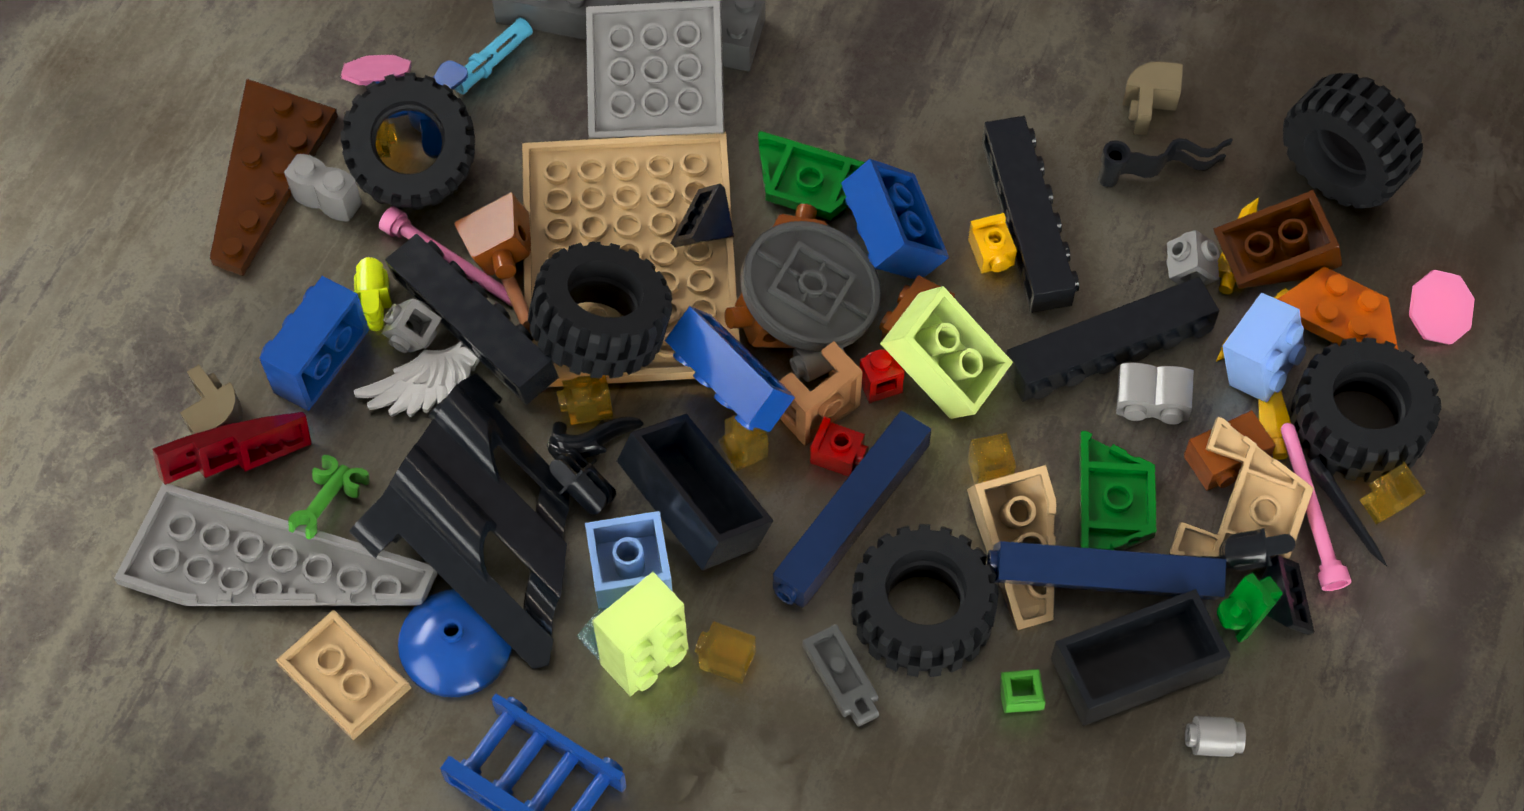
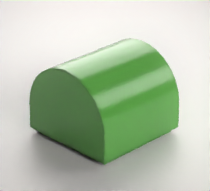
[1000,669,1045,713]

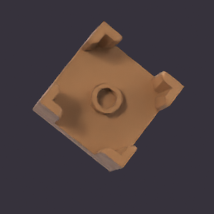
[779,341,862,446]

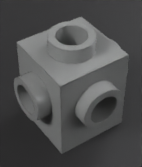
[1166,230,1219,285]
[381,298,442,353]

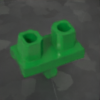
[1217,573,1283,643]

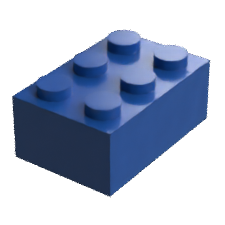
[841,159,950,280]
[259,276,369,411]

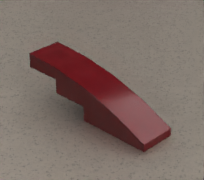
[152,412,312,485]

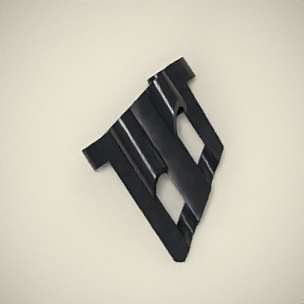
[349,373,570,669]

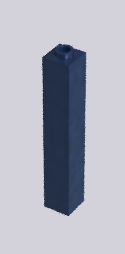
[773,410,931,609]
[986,541,1226,600]

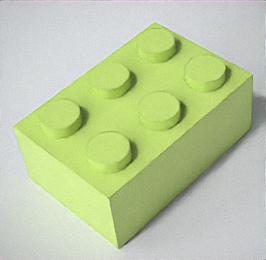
[880,286,1013,419]
[593,572,688,697]

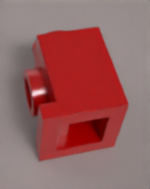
[860,349,904,404]
[810,416,869,477]

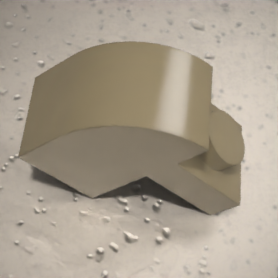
[1122,62,1183,136]
[180,364,243,434]

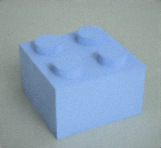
[1222,292,1306,403]
[585,511,673,609]

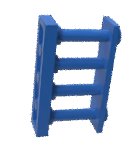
[440,693,627,811]

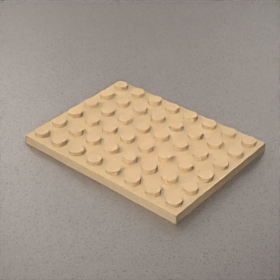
[522,132,740,387]

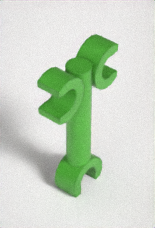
[288,455,369,540]

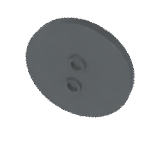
[740,221,881,352]

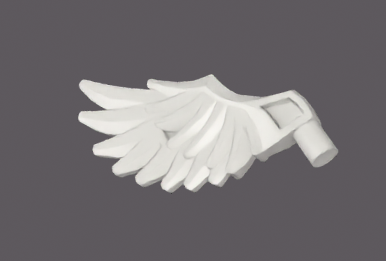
[354,342,480,417]

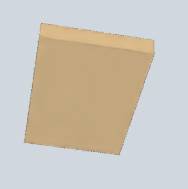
[276,609,411,740]

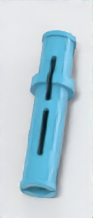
[455,17,533,95]

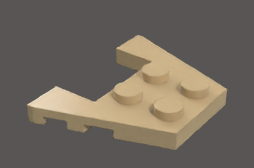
[1169,417,1314,559]

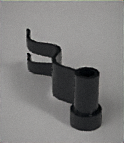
[1098,138,1233,187]

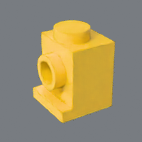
[968,213,1017,274]

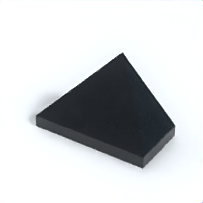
[670,184,734,248]
[1261,555,1314,635]

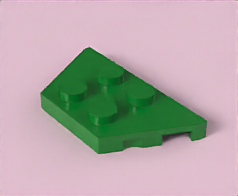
[758,131,865,220]
[1079,431,1156,551]

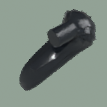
[547,417,644,459]

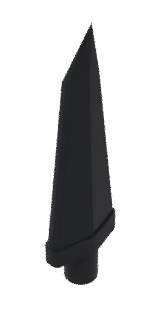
[1307,457,1387,566]

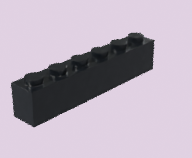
[982,116,1079,313]
[385,234,559,405]
[1006,277,1220,402]

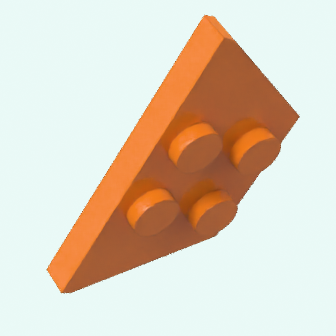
[1278,266,1398,350]

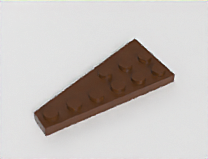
[210,79,338,276]

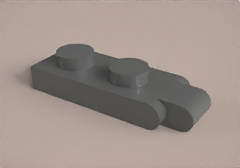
[803,624,879,727]

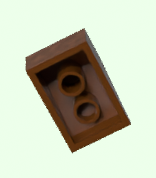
[1213,190,1343,288]

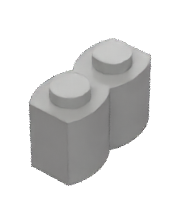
[284,154,362,222]
[1116,363,1194,424]

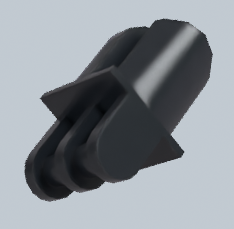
[549,448,616,515]
[1219,528,1296,571]

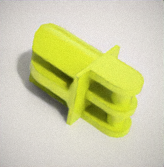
[353,257,392,331]

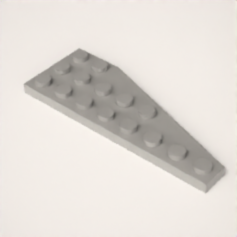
[114,483,437,606]

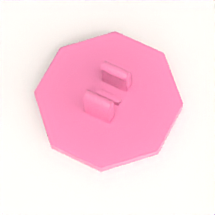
[341,55,411,86]
[1409,270,1475,345]

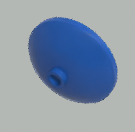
[398,589,512,697]

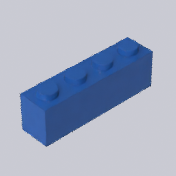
[665,306,795,432]

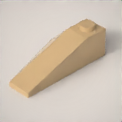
[967,465,1057,630]

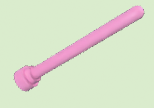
[379,206,513,307]
[1281,423,1352,591]

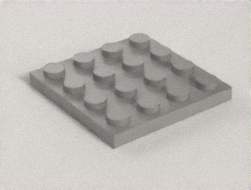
[586,0,725,139]

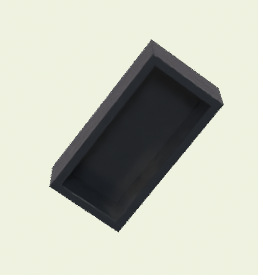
[617,413,774,570]
[1051,589,1231,726]

